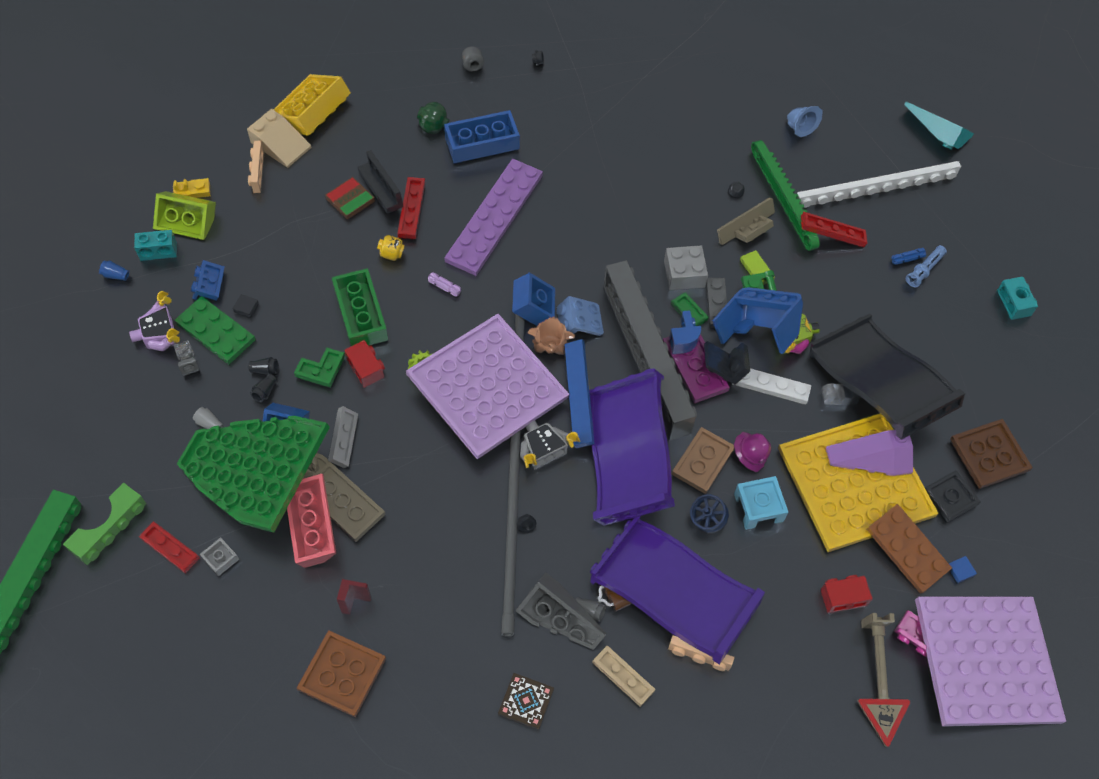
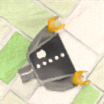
[520,421,580,470]

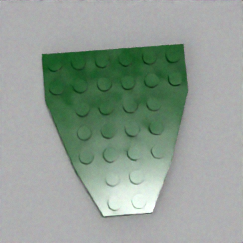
[177,416,330,533]

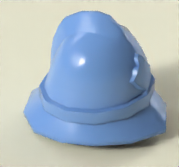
[787,106,823,137]

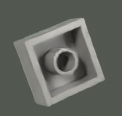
[200,537,239,576]

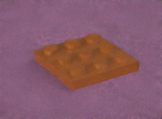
[297,630,386,718]

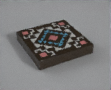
[498,673,554,730]

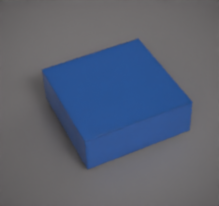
[949,556,977,584]

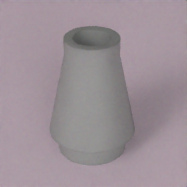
[193,407,224,429]

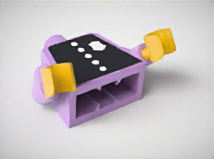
[129,291,180,351]

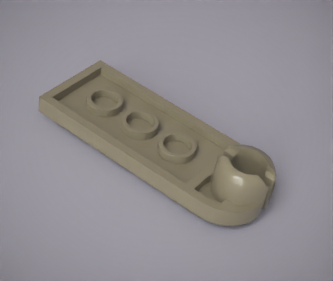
[303,453,386,542]

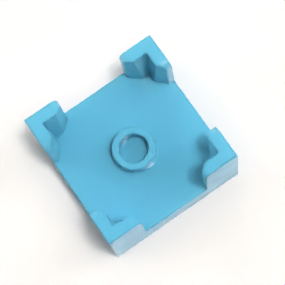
[734,476,788,530]

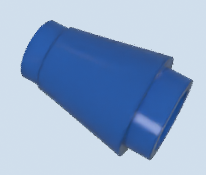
[99,260,130,281]

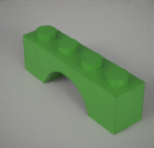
[63,483,146,565]

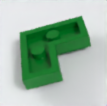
[294,348,345,388]

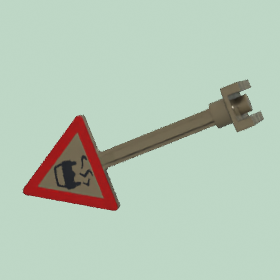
[857,613,910,747]

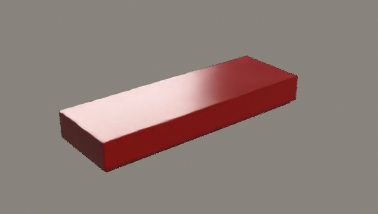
[139,521,200,574]

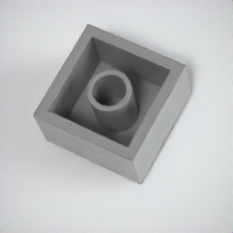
[664,245,708,290]

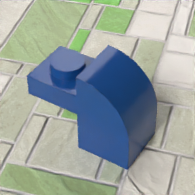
[669,311,701,354]

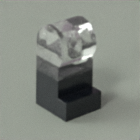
[821,384,861,405]

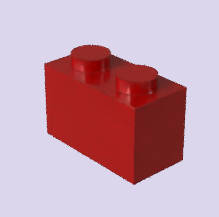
[344,340,385,388]
[821,575,872,613]

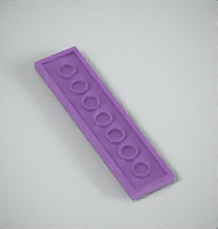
[444,158,543,276]

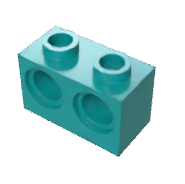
[134,230,177,261]

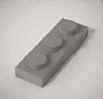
[328,406,358,468]

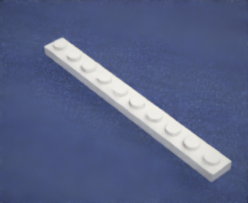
[797,161,961,208]

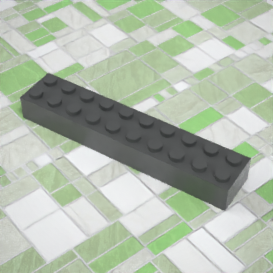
[603,260,697,441]

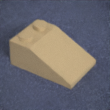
[247,109,312,168]

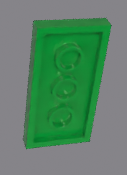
[174,296,256,365]

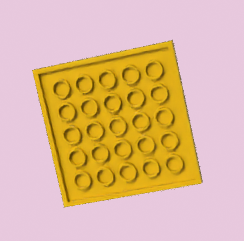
[778,413,938,552]

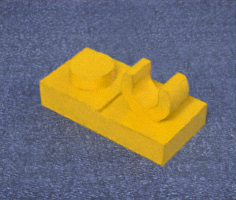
[173,178,211,198]

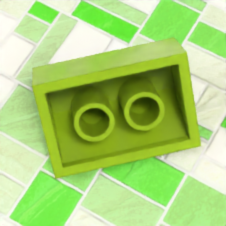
[153,191,216,240]

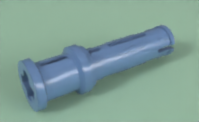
[905,245,947,288]

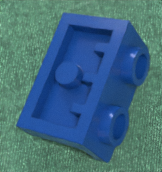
[190,260,225,301]

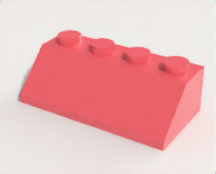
[287,474,336,568]

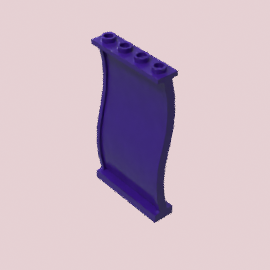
[589,368,675,526]
[590,516,765,665]

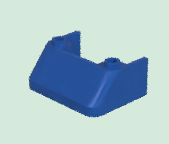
[712,287,803,354]

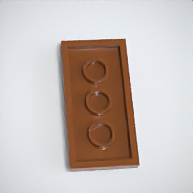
[866,504,952,594]

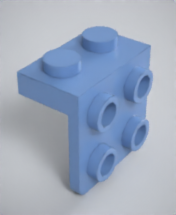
[556,296,604,336]

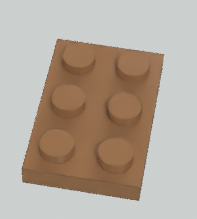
[671,427,734,494]

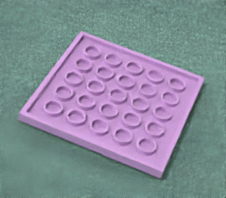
[406,314,569,459]
[915,597,1066,726]

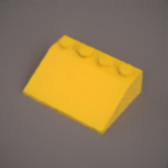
[273,74,351,135]

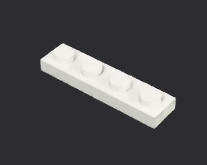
[732,369,811,405]

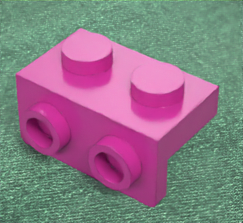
[894,610,927,657]

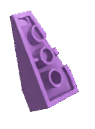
[825,430,913,476]

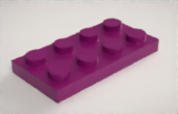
[662,334,730,403]

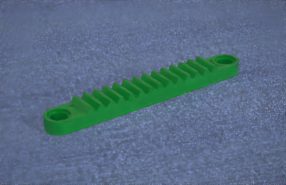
[751,140,820,251]

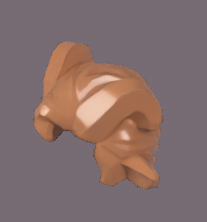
[528,317,575,355]

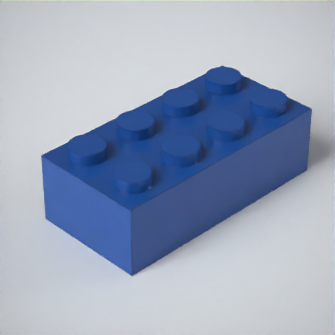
[444,110,520,163]

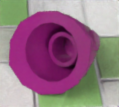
[734,432,771,472]

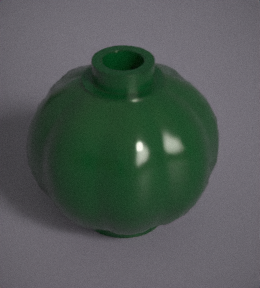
[417,102,450,134]

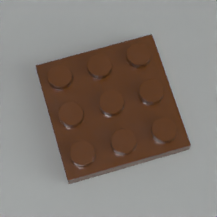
[950,419,1033,489]

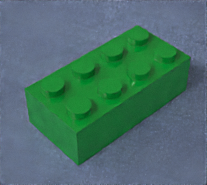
[332,268,388,346]

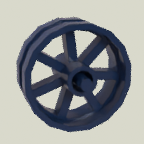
[690,494,729,533]

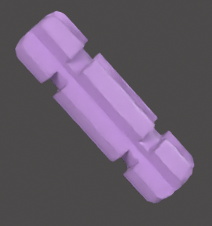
[428,272,461,297]

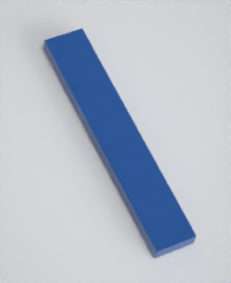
[565,339,595,448]

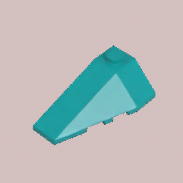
[904,102,974,150]

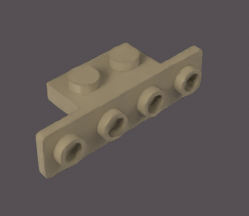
[717,197,775,245]

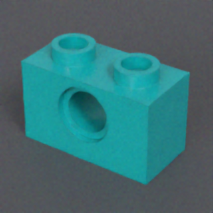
[997,277,1038,320]

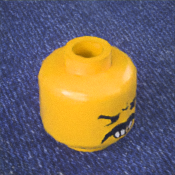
[377,235,405,261]

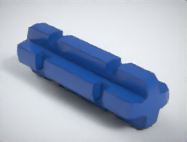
[891,248,926,265]

